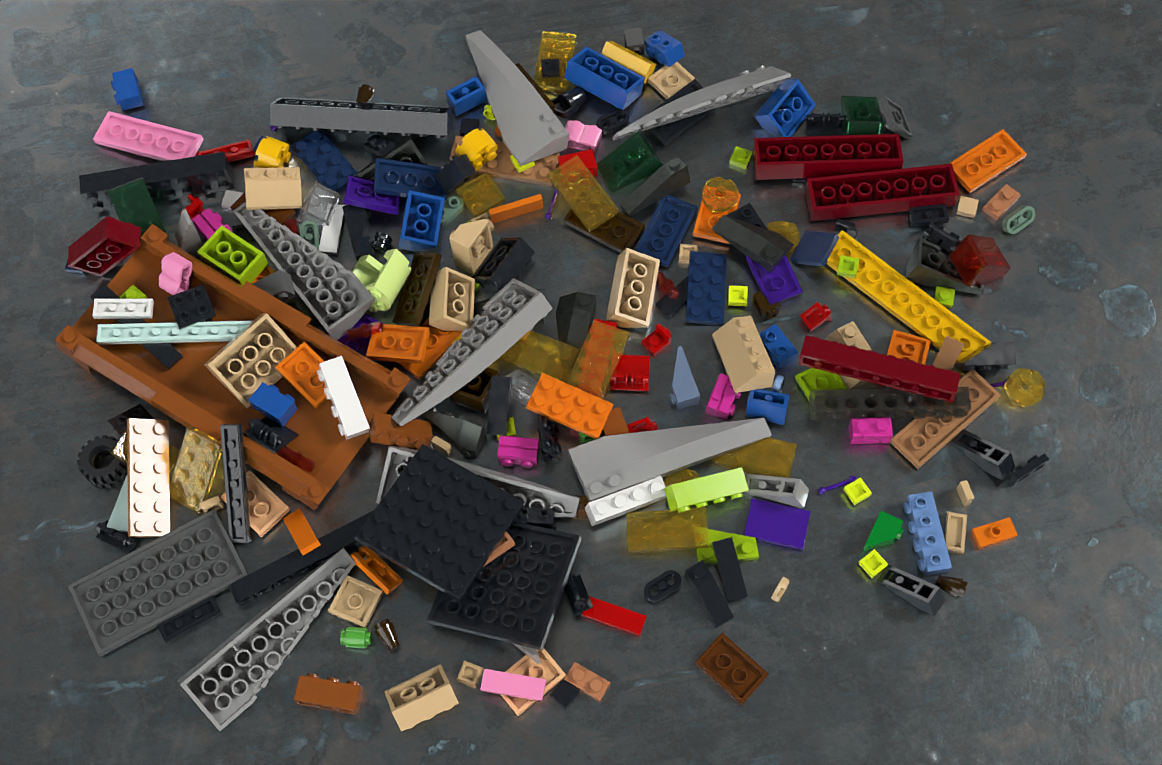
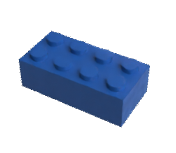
[564,46,645,110]

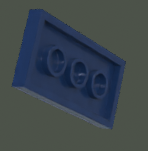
[290,130,358,197]
[373,158,447,200]
[635,195,698,268]
[685,251,727,326]

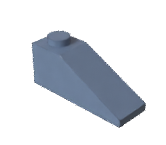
[669,346,700,410]

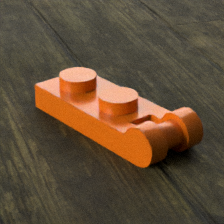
[350,545,403,595]

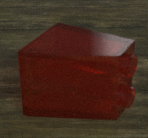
[949,234,1011,287]

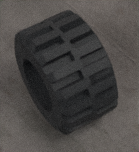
[77,435,128,489]

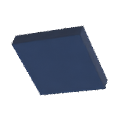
[790,230,839,267]

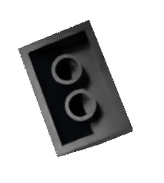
[471,237,535,294]

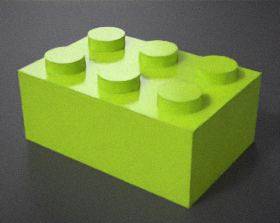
[197,225,269,285]

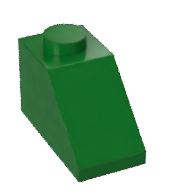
[862,511,904,553]

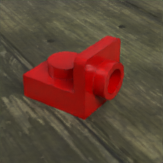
[180,194,204,220]
[800,302,833,331]
[641,323,671,357]
[627,417,659,433]

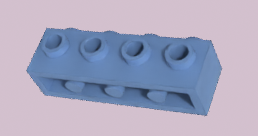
[903,491,952,577]

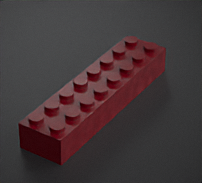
[753,134,904,180]
[805,163,960,221]

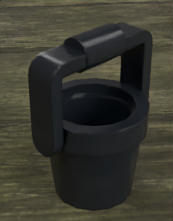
[551,87,587,118]

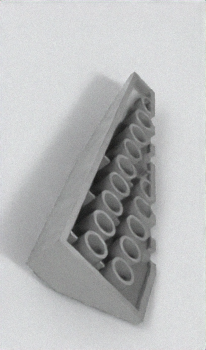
[465,30,569,166]
[612,66,791,141]
[233,202,375,340]
[391,278,552,426]
[568,418,772,503]
[376,445,580,517]
[177,548,356,731]

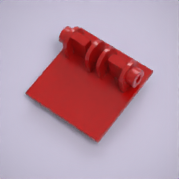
[610,354,650,391]

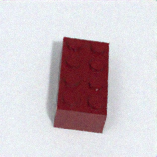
[68,216,141,277]

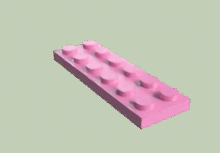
[93,111,204,161]

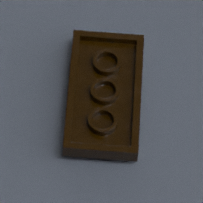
[563,192,645,253]
[392,253,442,326]

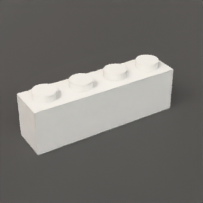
[317,356,370,440]
[585,476,666,526]

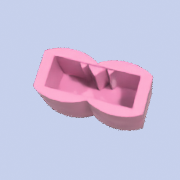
[565,120,602,154]
[159,252,192,295]

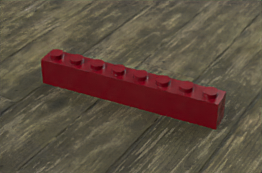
[798,335,961,403]

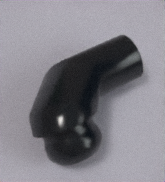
[835,218,859,239]

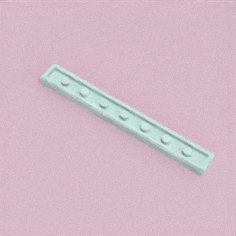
[96,321,253,345]

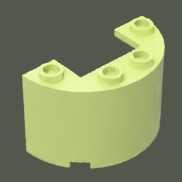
[352,249,411,313]

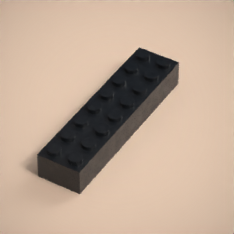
[79,152,235,213]

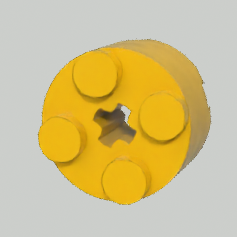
[456,128,498,171]
[254,136,291,168]

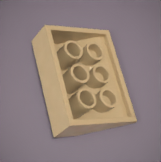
[204,313,297,408]

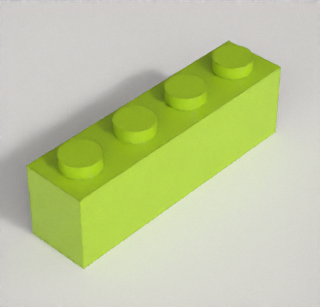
[664,467,749,513]

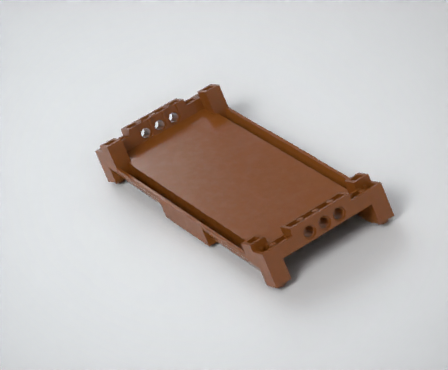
[55,224,411,511]

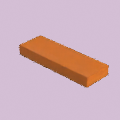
[489,194,543,224]
[282,508,321,555]

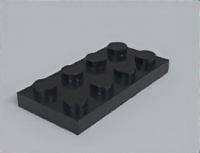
[648,79,714,148]

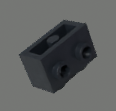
[435,154,477,194]

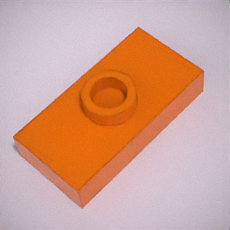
[971,517,1018,549]

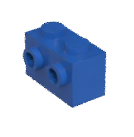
[644,30,685,67]
[111,68,144,111]
[446,76,487,116]
[759,324,798,371]
[248,382,297,427]
[746,389,790,425]

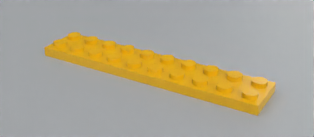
[826,230,991,368]

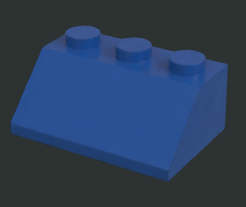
[755,78,816,137]
[398,190,445,252]

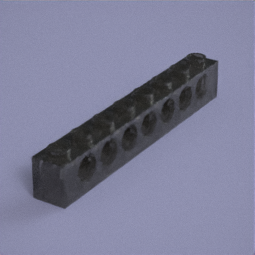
[809,387,971,421]

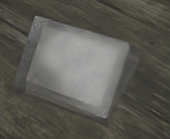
[296,182,341,226]
[505,369,538,412]

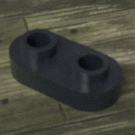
[596,109,630,135]
[644,570,681,603]

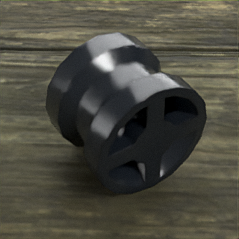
[371,232,393,254]

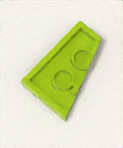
[693,526,759,566]

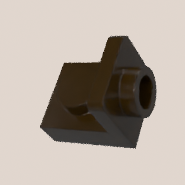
[752,291,781,320]

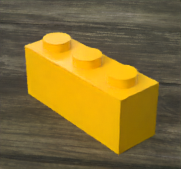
[601,41,657,84]

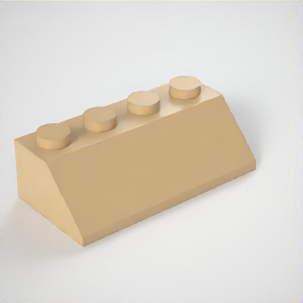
[606,248,660,328]
[712,315,775,393]

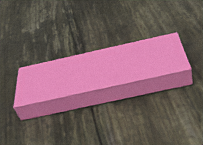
[480,669,546,701]

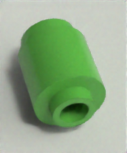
[340,627,372,648]

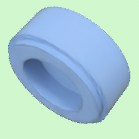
[772,375,785,393]

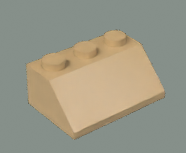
[244,167,302,210]
[449,219,493,275]
[429,267,475,331]
[824,321,872,392]
[384,664,459,732]

